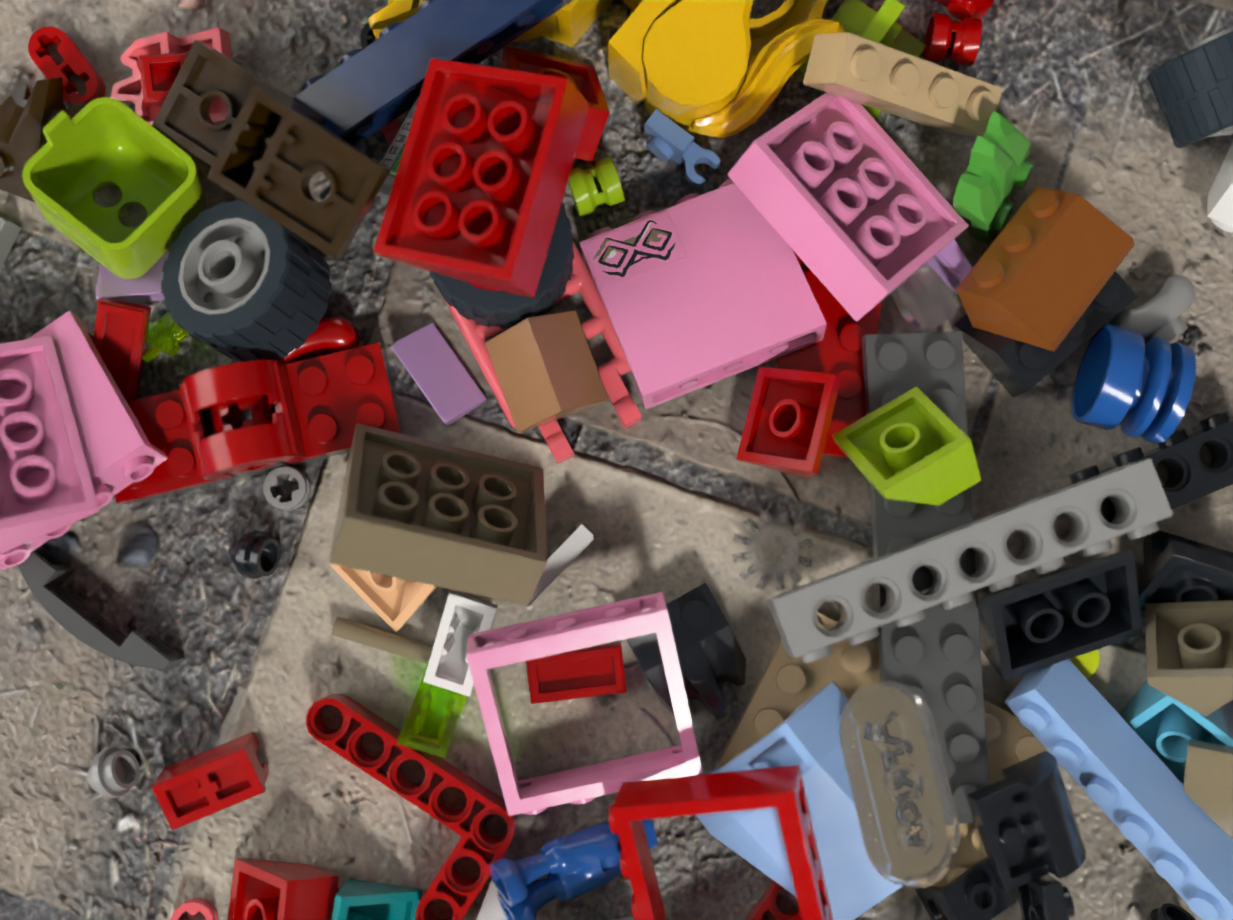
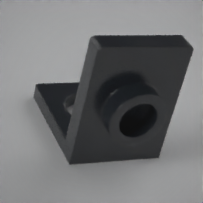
[915,857,1016,920]

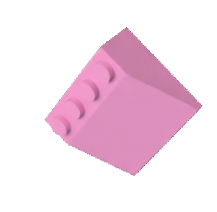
[727,92,969,322]
[0,335,99,554]

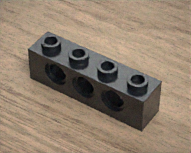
[1057,410,1233,523]

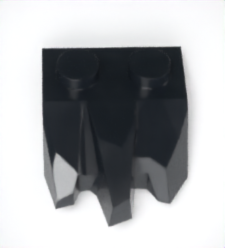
[626,583,746,720]

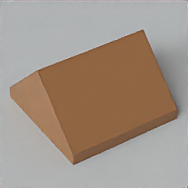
[485,310,608,434]

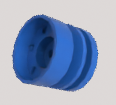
[1072,324,1196,443]

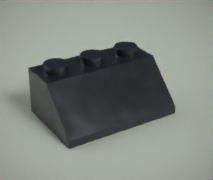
[951,271,1138,397]
[977,549,1143,680]

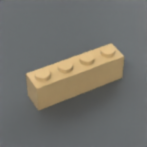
[803,32,1003,136]

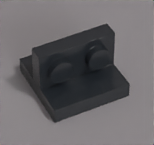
[1137,530,1233,618]

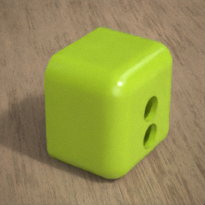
[22,97,206,279]

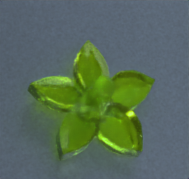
[142,312,189,362]

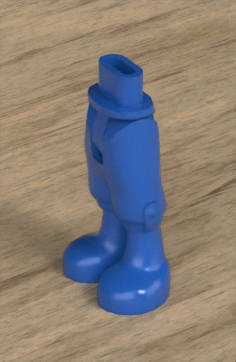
[490,819,658,920]

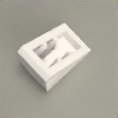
[423,590,498,697]

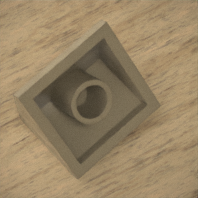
[1145,600,1233,716]

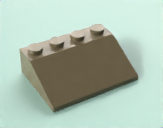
[329,423,547,606]

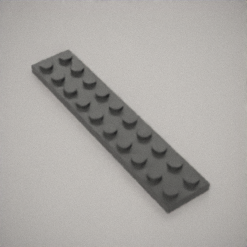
[862,331,989,826]

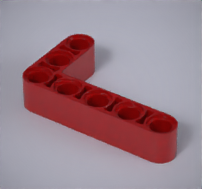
[306,694,518,920]

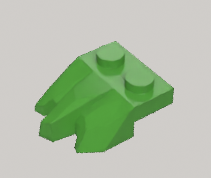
[953,111,1035,243]

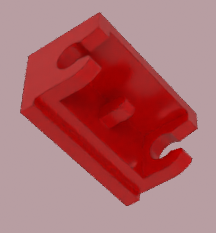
[151,731,269,830]

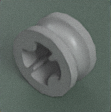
[263,467,311,510]

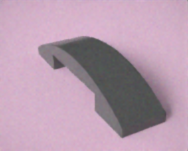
[18,545,185,670]

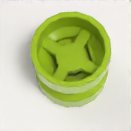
[567,156,625,217]

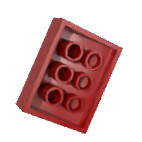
[373,58,590,298]

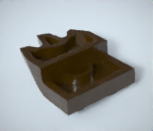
[0,77,88,202]

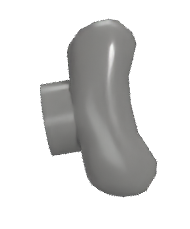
[1107,275,1195,342]

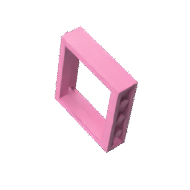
[466,592,703,816]

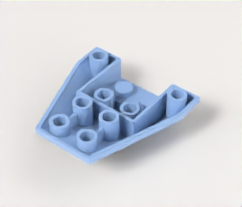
[696,680,911,920]

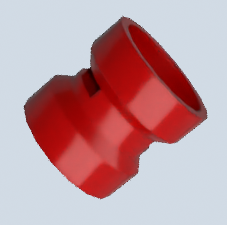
[923,12,982,67]

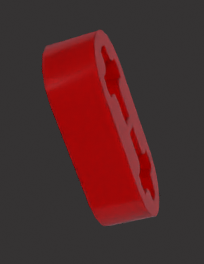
[28,26,106,105]

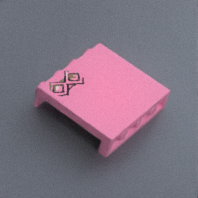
[579,179,827,410]

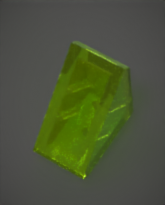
[397,665,469,758]

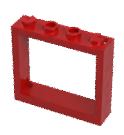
[608,765,834,920]

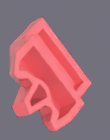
[110,27,232,126]

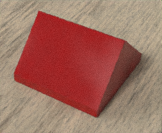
[736,367,841,478]

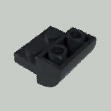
[967,751,1086,892]

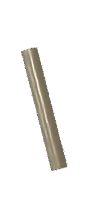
[331,617,433,664]

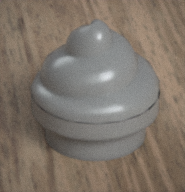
[87,748,140,798]

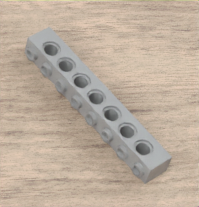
[766,458,1173,663]

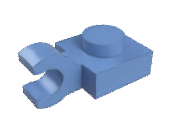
[644,109,720,189]

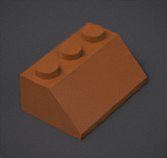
[956,186,1135,351]

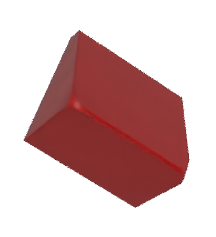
[139,52,189,107]

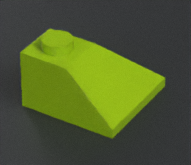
[832,386,981,506]

